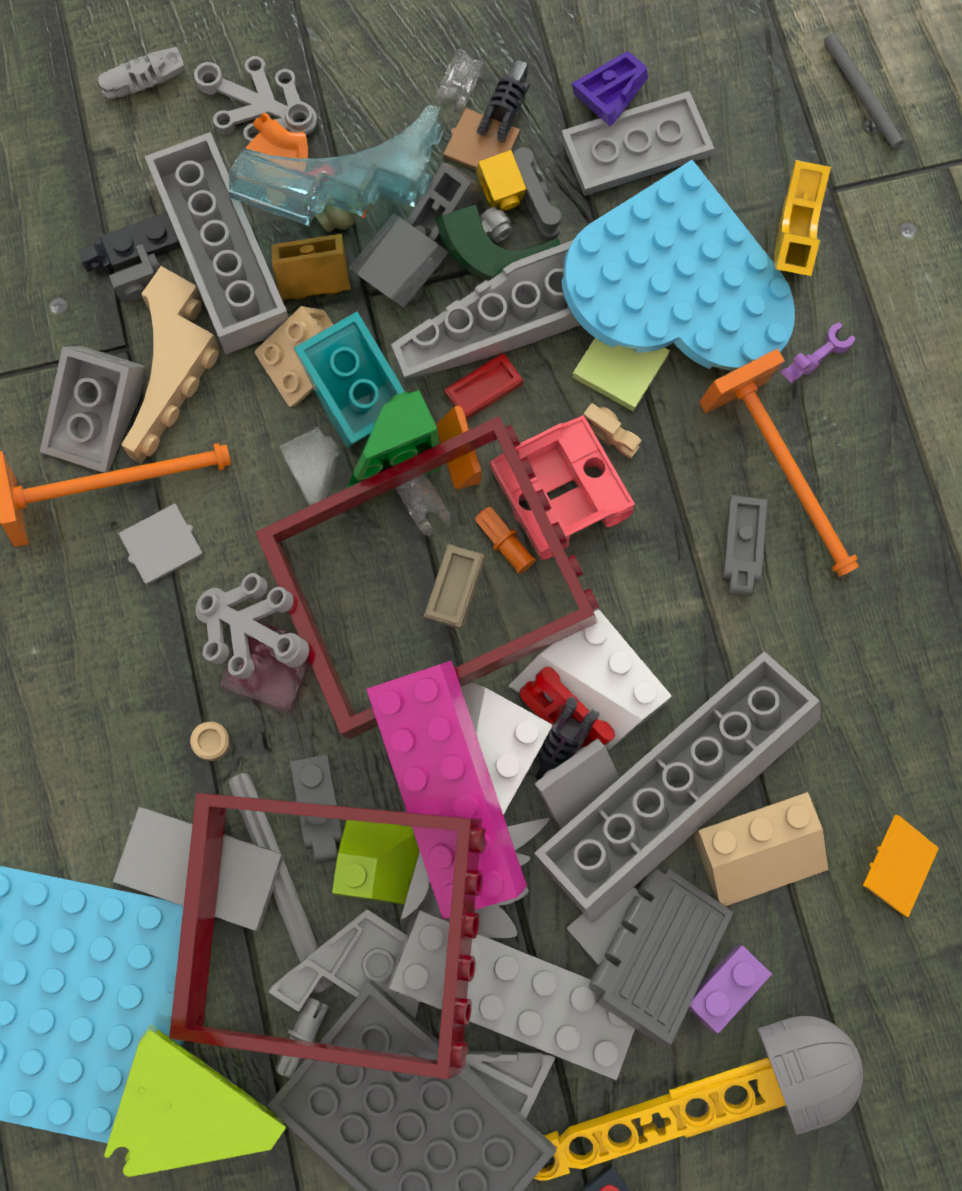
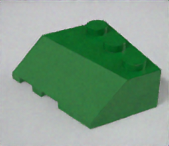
[346,390,441,494]

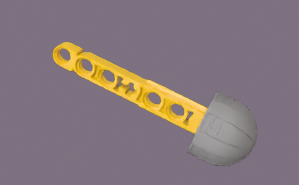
[534,1016,863,1181]

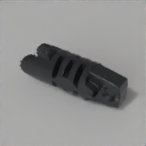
[476,59,530,143]
[535,696,600,780]

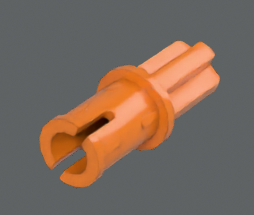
[475,507,536,575]

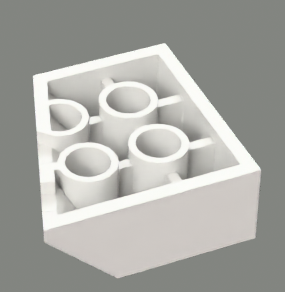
[508,610,672,751]
[461,682,553,815]

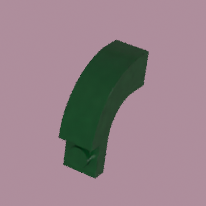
[435,204,561,280]

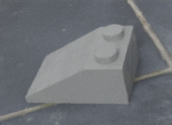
[40,346,147,473]

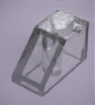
[279,427,340,506]

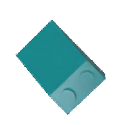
[293,312,405,449]

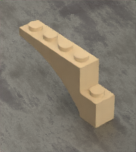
[121,266,219,464]

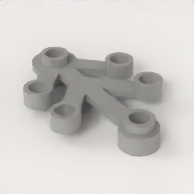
[194,56,317,145]
[196,573,309,679]

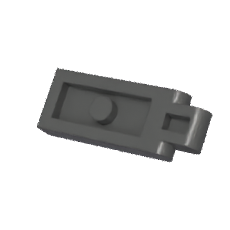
[722,495,768,596]
[290,754,343,863]

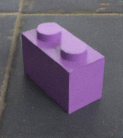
[688,945,772,1034]

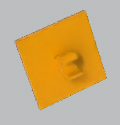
[863,815,939,917]

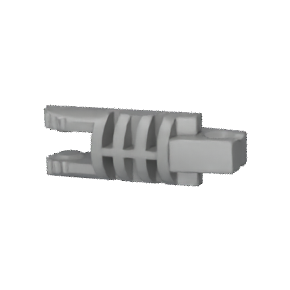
[97,47,185,100]

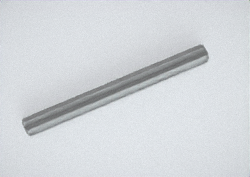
[229,773,333,994]

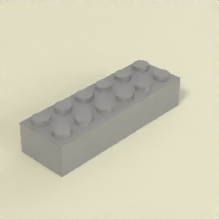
[144,132,288,355]
[387,910,635,1080]

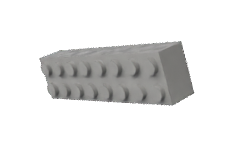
[534,651,821,923]

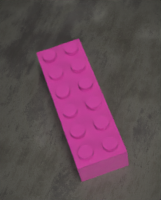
[366,660,527,919]

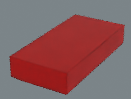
[444,353,523,420]

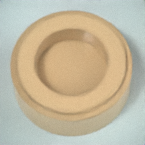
[190,722,230,761]

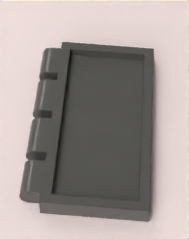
[589,868,733,1049]

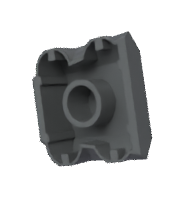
[349,213,449,308]

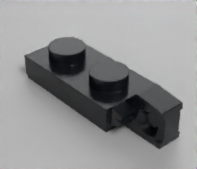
[78,212,181,272]

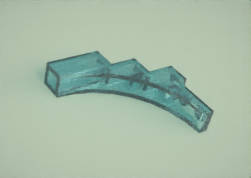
[229,104,444,226]

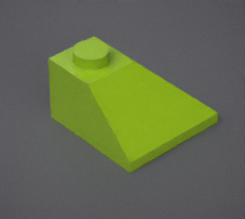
[332,820,420,905]

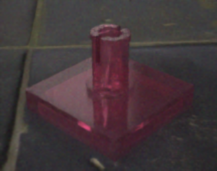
[219,621,311,714]

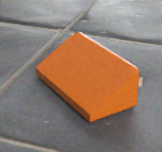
[436,405,482,490]

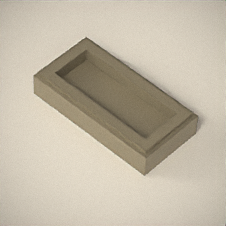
[424,544,486,630]

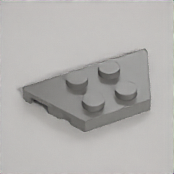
[466,1051,555,1119]

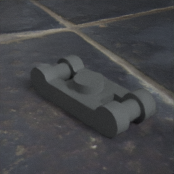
[513,147,561,241]

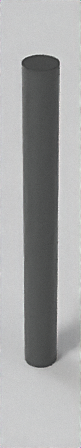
[824,33,904,149]

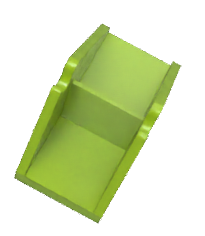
[104,1024,286,1177]

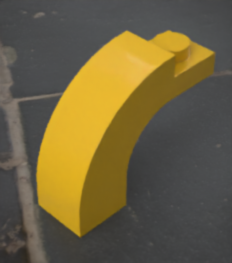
[774,160,831,276]

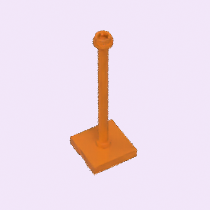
[699,348,859,577]
[0,443,231,547]

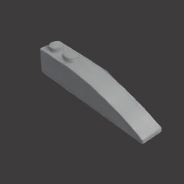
[391,240,580,379]

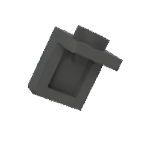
[109,244,160,303]

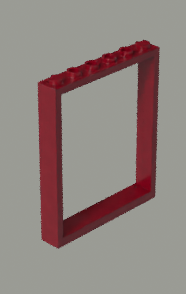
[255,416,600,739]
[169,793,486,1080]

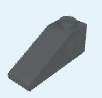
[406,162,483,245]

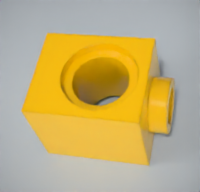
[476,150,526,211]

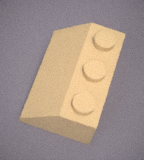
[692,792,829,906]

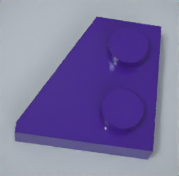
[572,51,648,126]

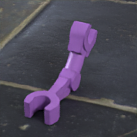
[781,322,856,384]

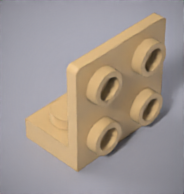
[255,306,334,407]

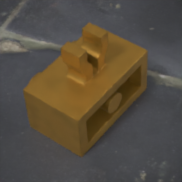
[272,234,351,300]

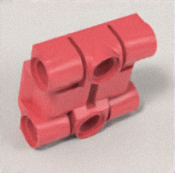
[489,415,635,560]

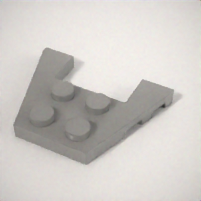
[268,909,421,1018]

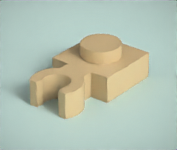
[583,403,642,459]

